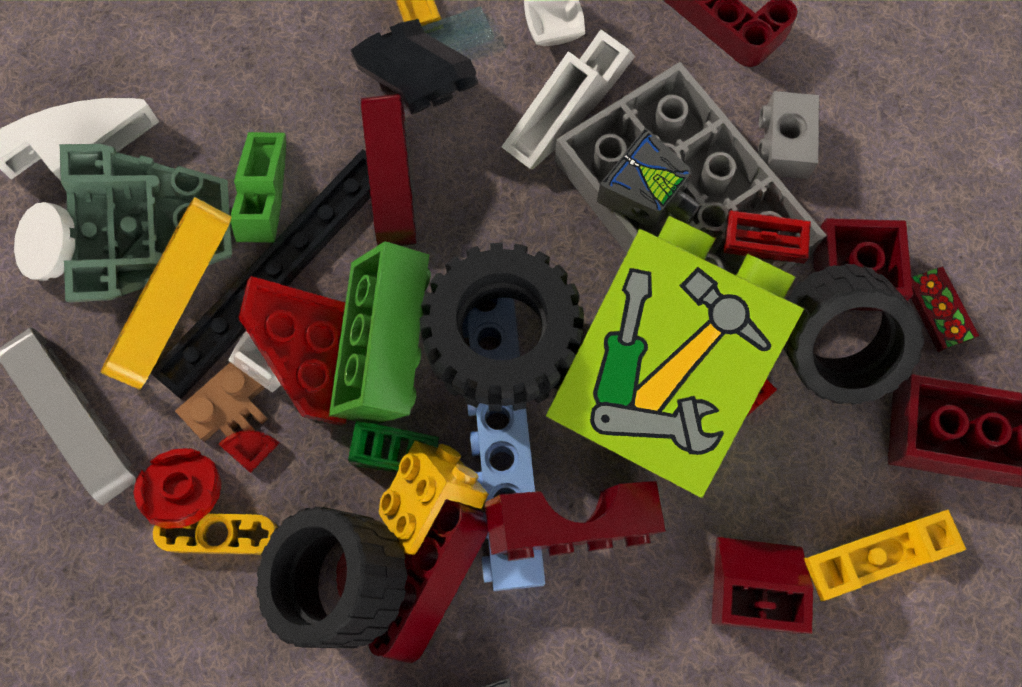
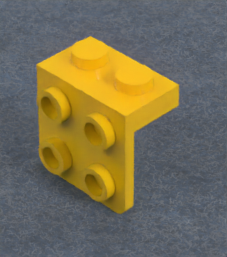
[379,441,489,555]

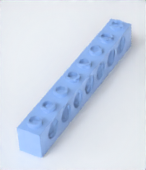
[462,298,545,591]

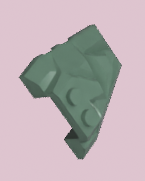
[59,144,232,302]

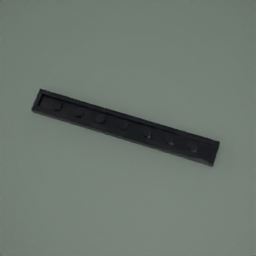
[151,149,371,399]

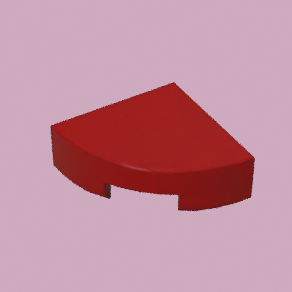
[219,430,279,473]

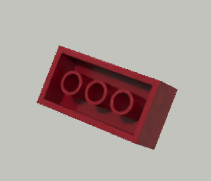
[888,374,1022,488]

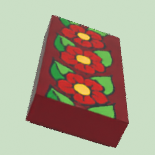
[911,266,979,352]

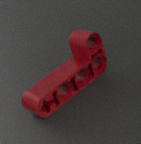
[663,0,798,67]
[361,94,417,246]
[368,499,488,663]

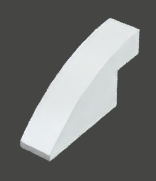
[502,30,635,170]
[0,98,159,181]

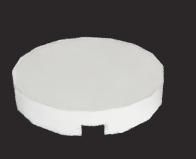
[14,202,75,281]

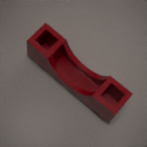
[484,481,666,561]

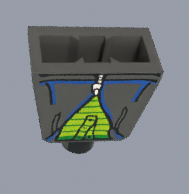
[597,128,701,228]

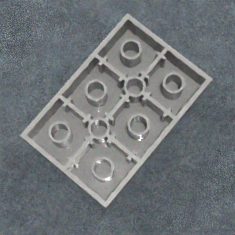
[554,62,826,275]

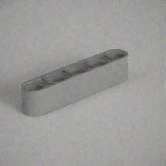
[0,327,139,505]

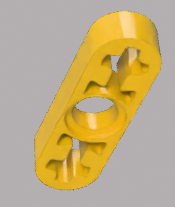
[153,514,278,555]

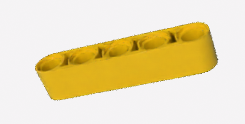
[100,197,232,390]

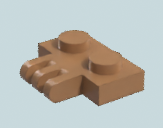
[175,363,268,442]

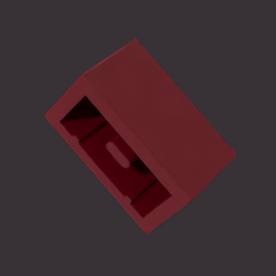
[711,537,813,634]

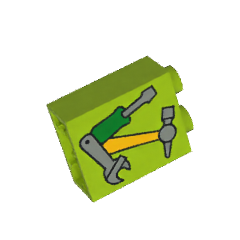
[546,216,804,498]

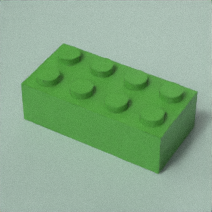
[329,241,431,424]

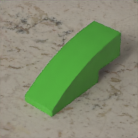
[230,132,286,243]

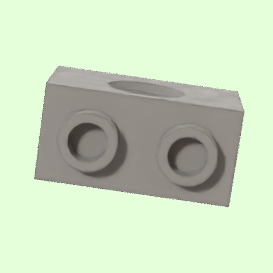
[758,91,819,179]

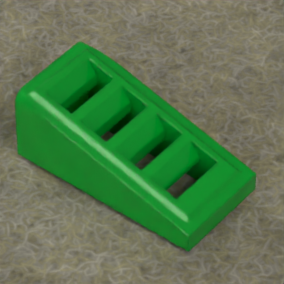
[348,421,440,473]

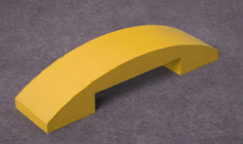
[804,509,966,602]

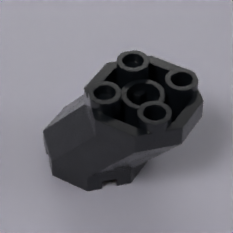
[351,19,479,115]

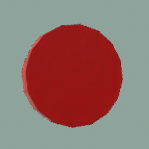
[133,448,222,529]

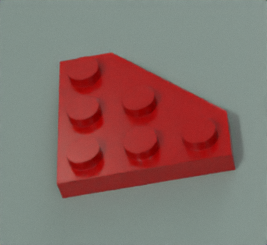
[239,276,346,426]

